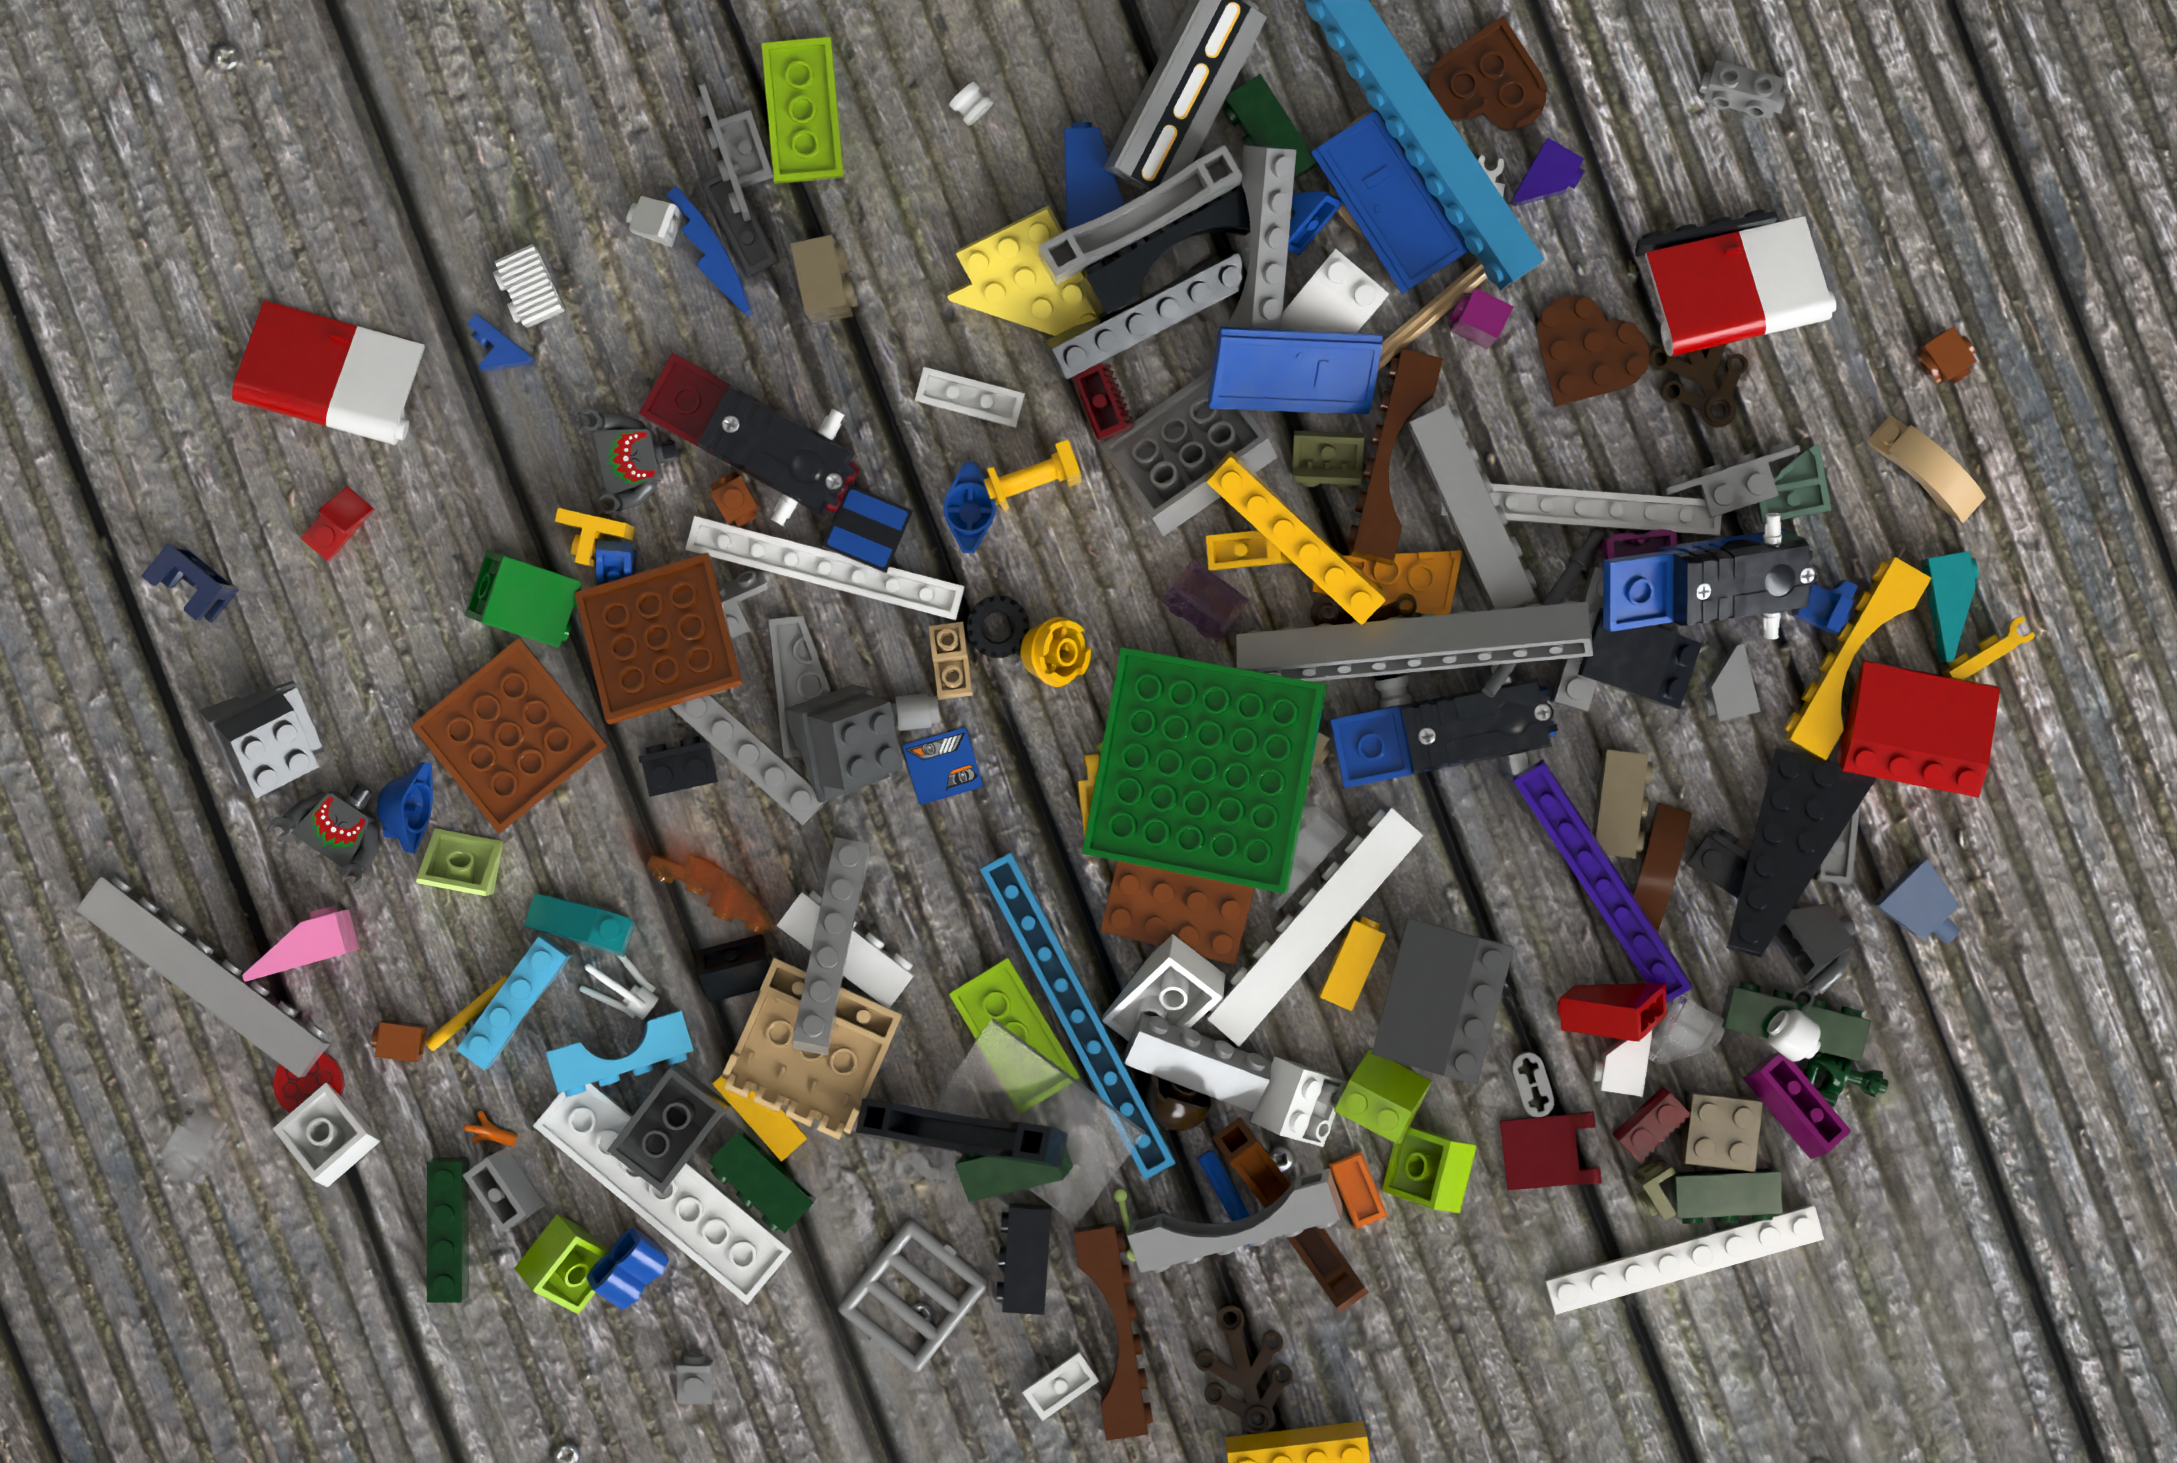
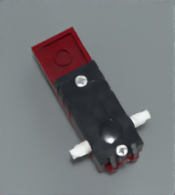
[638,352,860,526]

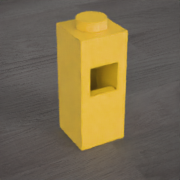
[1318,916,1386,1011]

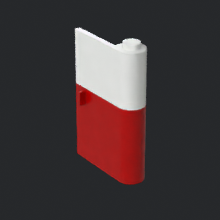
[1645,216,1836,357]
[232,300,425,445]

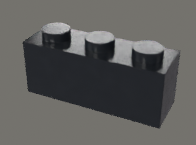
[996,1203,1052,1315]

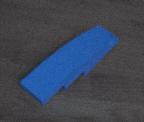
[666,186,753,318]

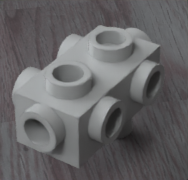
[1699,47,1787,119]

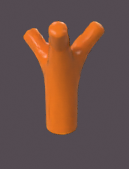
[464,1111,518,1147]

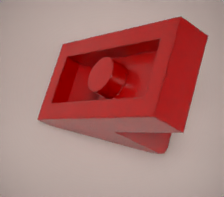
[301,486,375,562]

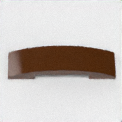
[1633,803,1692,932]

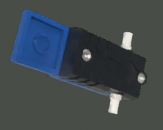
[1603,513,1818,639]
[1330,665,1558,788]

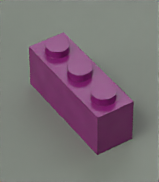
[1448,288,1514,349]
[1743,1052,1851,1160]

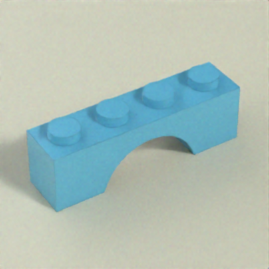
[456,934,573,1070]
[545,1010,694,1097]

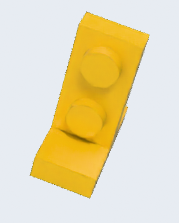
[1206,530,1294,571]

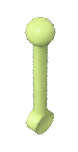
[1114,1189,1136,1261]

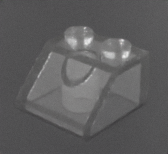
[1648,996,1725,1065]

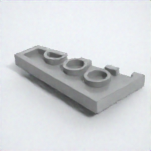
[767,616,830,758]

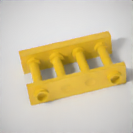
[983,439,1082,511]

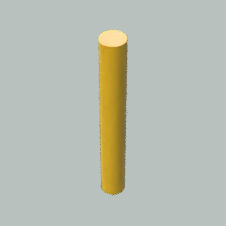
[425,975,509,1051]

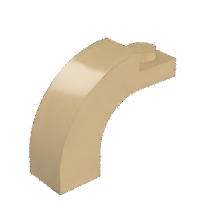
[1867,415,1986,524]

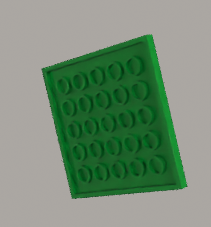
[1082,647,1327,894]

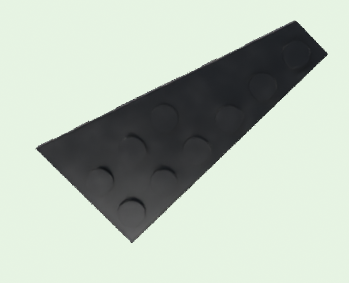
[1726,748,1877,957]

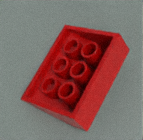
[1836,660,2000,798]

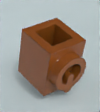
[1917,326,1977,385]
[710,471,761,527]

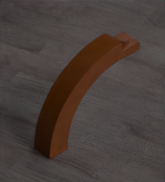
[1212,1117,1369,1313]

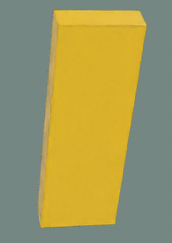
[712,1074,808,1162]

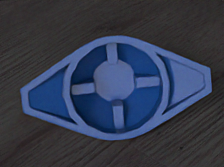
[943,462,996,554]
[377,762,433,854]

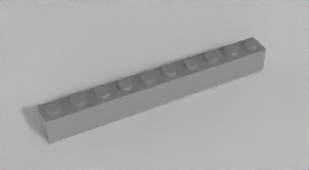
[1236,601,1593,681]

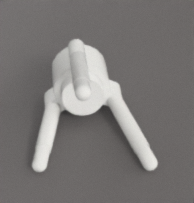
[579,955,659,1021]

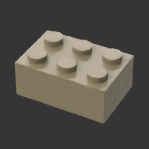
[790,235,858,325]

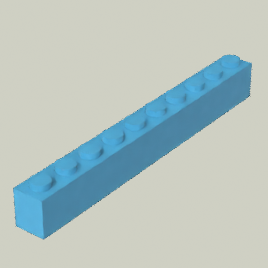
[1303,0,1545,291]
[980,851,1176,1180]

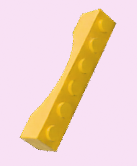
[1206,450,1386,625]
[1784,557,1931,760]

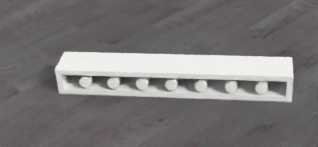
[1206,807,1424,1046]

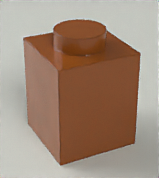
[371,1019,428,1063]

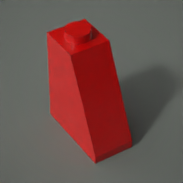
[1557,983,1667,1042]

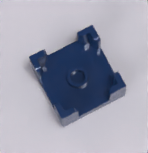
[141,543,239,623]

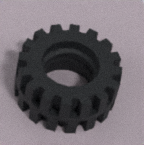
[967,596,1030,658]

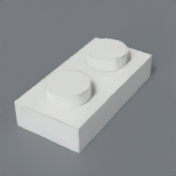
[1022,1350,1099,1421]

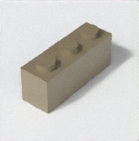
[1592,749,1653,859]

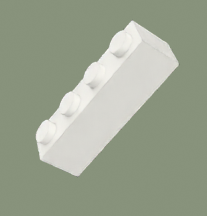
[777,890,915,1009]

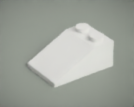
[1281,249,1389,333]
[1102,934,1226,1041]

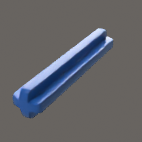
[1198,1149,1251,1246]

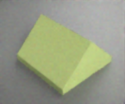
[416,828,503,896]

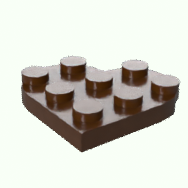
[1428,16,1547,131]
[1536,295,1650,407]

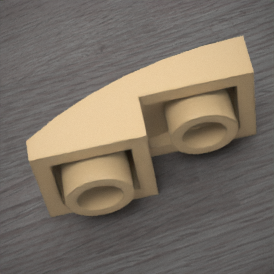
[928,622,973,700]

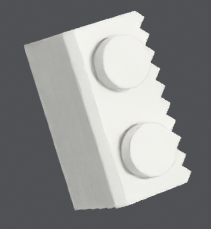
[493,244,565,328]

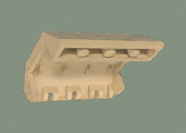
[722,957,903,1140]

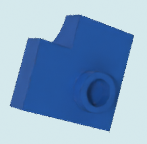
[1791,580,1858,634]

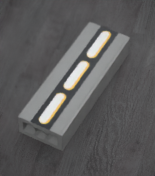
[1103,0,1267,194]

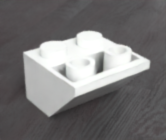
[1250,1056,1347,1147]

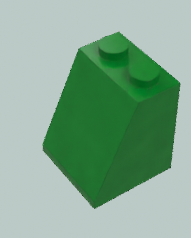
[465,550,582,648]

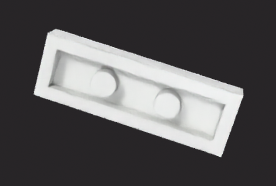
[915,367,1025,428]

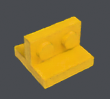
[555,508,635,568]

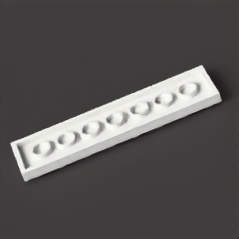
[533,1083,793,1305]

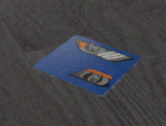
[902,727,983,805]

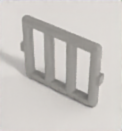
[838,1220,988,1372]

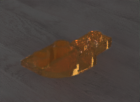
[646,853,777,935]

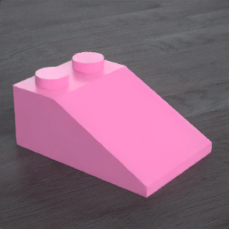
[242,905,360,982]

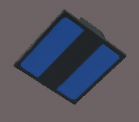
[822,484,913,573]

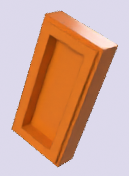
[1328,1150,1388,1229]

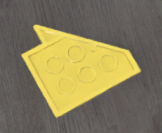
[947,205,1098,336]

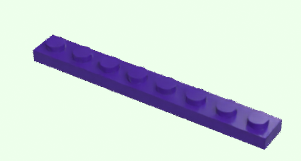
[1513,759,1692,1002]

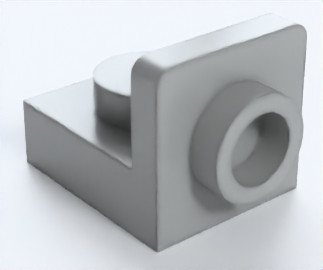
[675,1354,714,1405]

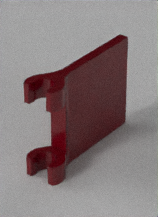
[1500,1111,1602,1191]

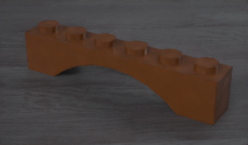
[1347,349,1443,566]
[1074,1222,1153,1441]

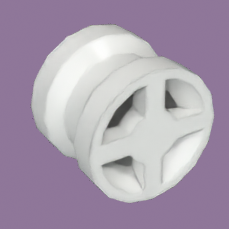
[949,82,993,126]

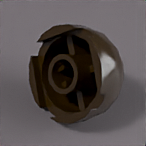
[1144,1074,1216,1131]

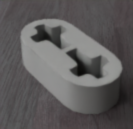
[1511,1051,1554,1117]

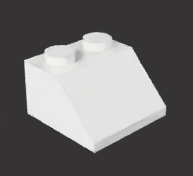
[273,1083,381,1187]

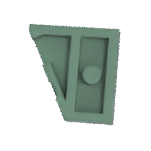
[1757,444,1832,524]

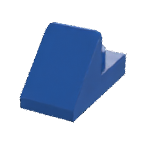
[1288,191,1343,255]
[467,313,536,371]
[595,540,637,586]

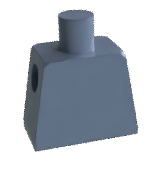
[1872,858,1961,944]

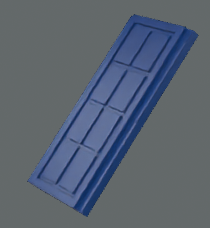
[1310,110,1469,294]
[1208,327,1383,414]

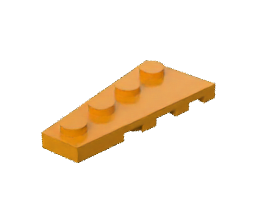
[1312,550,1463,615]

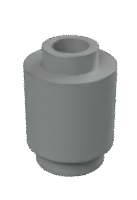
[891,693,940,731]

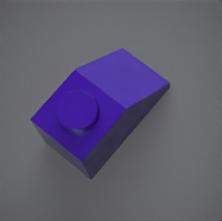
[1509,138,1585,207]

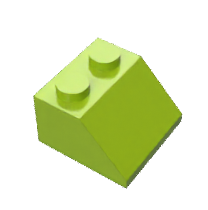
[1334,1049,1432,1144]
[1382,1126,1477,1213]
[514,1214,611,1314]

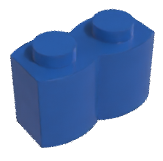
[586,1227,669,1310]

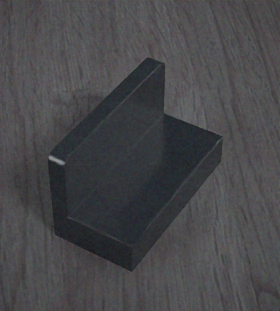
[695,934,770,1002]

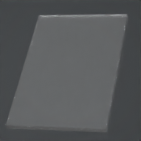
[928,1018,1146,1225]

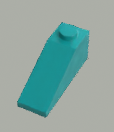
[1921,551,1979,663]
[524,893,635,958]

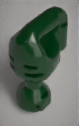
[1803,1051,1889,1107]

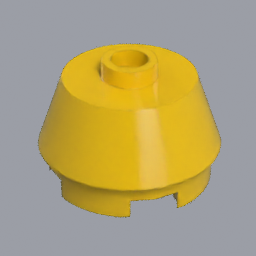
[1021,617,1091,687]

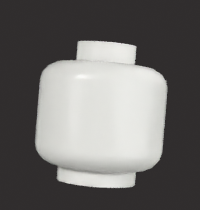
[1767,1009,1821,1062]

